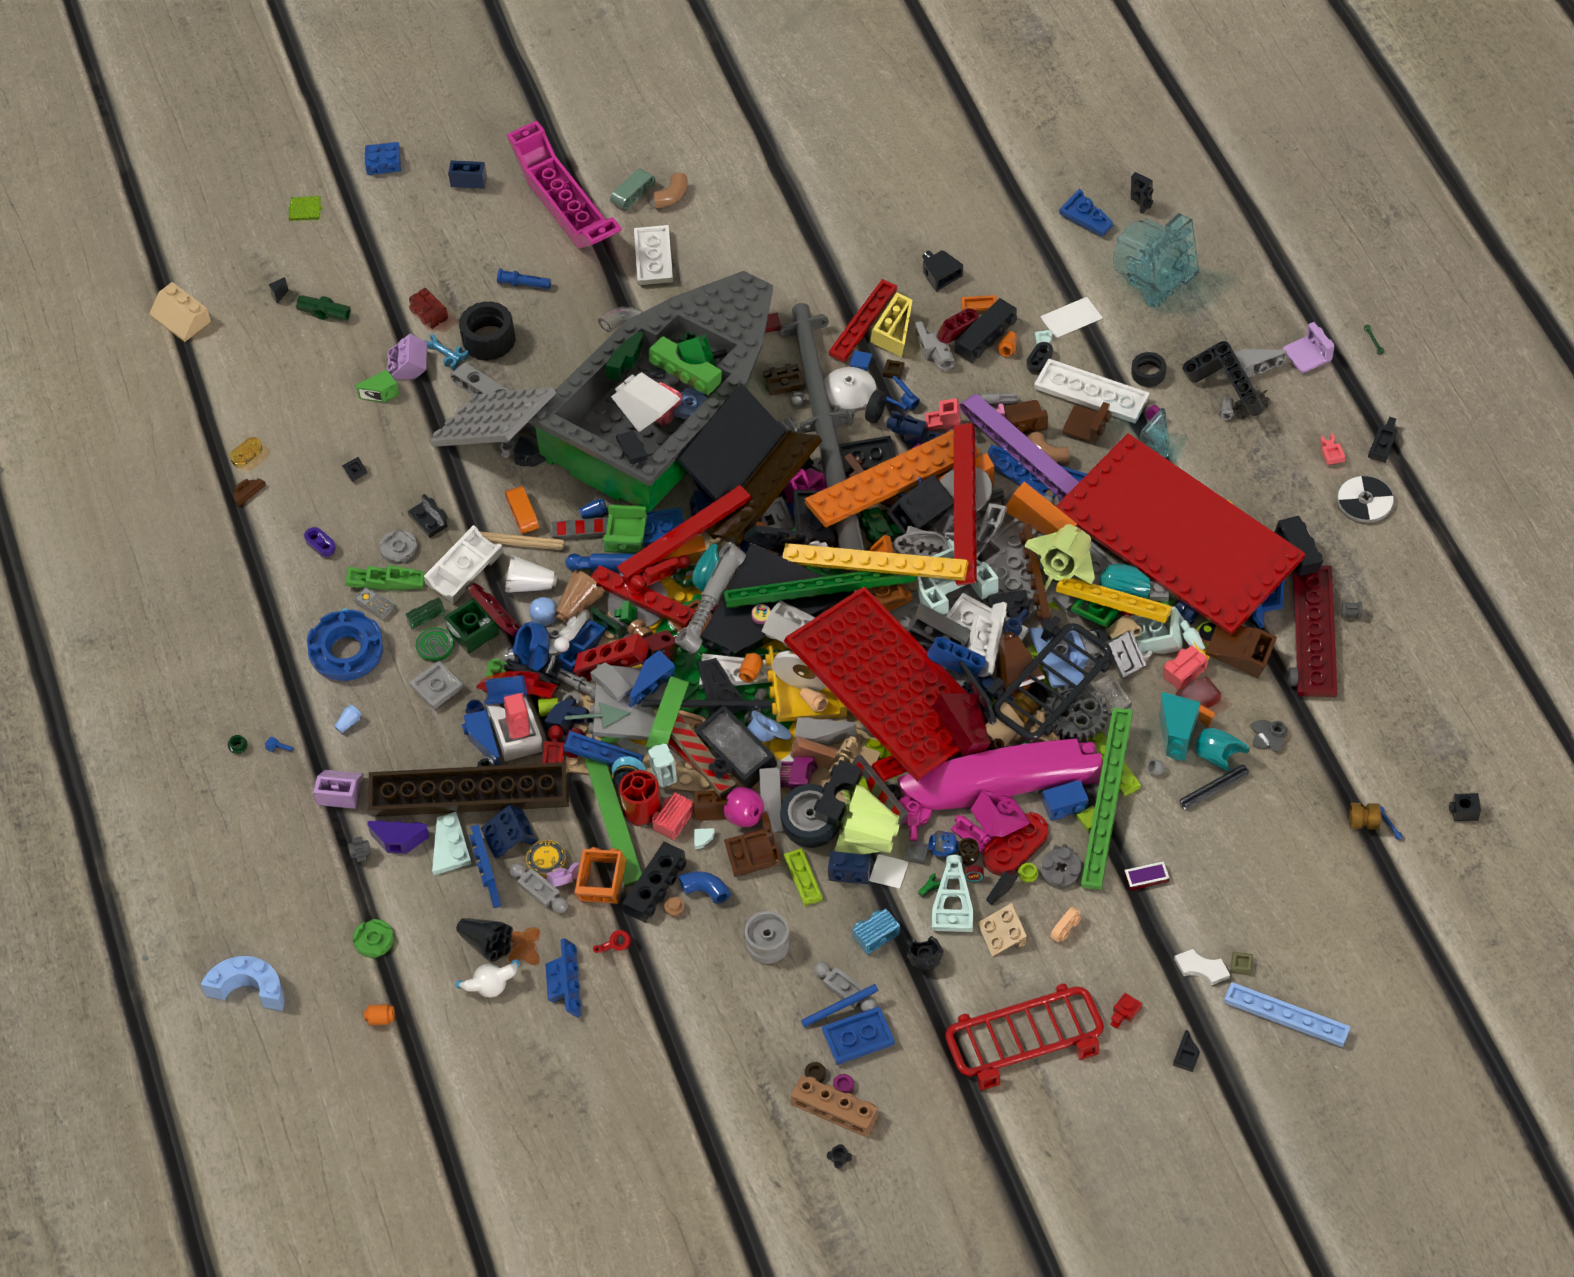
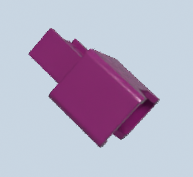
[780,757,818,791]

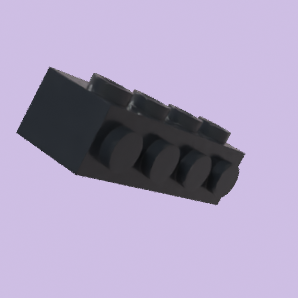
[955,298,1017,363]

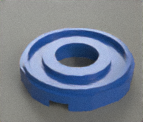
[307,610,384,681]

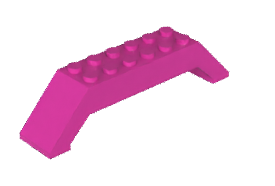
[507,120,622,249]

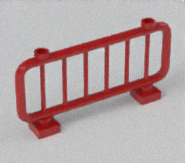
[945,983,1104,1091]

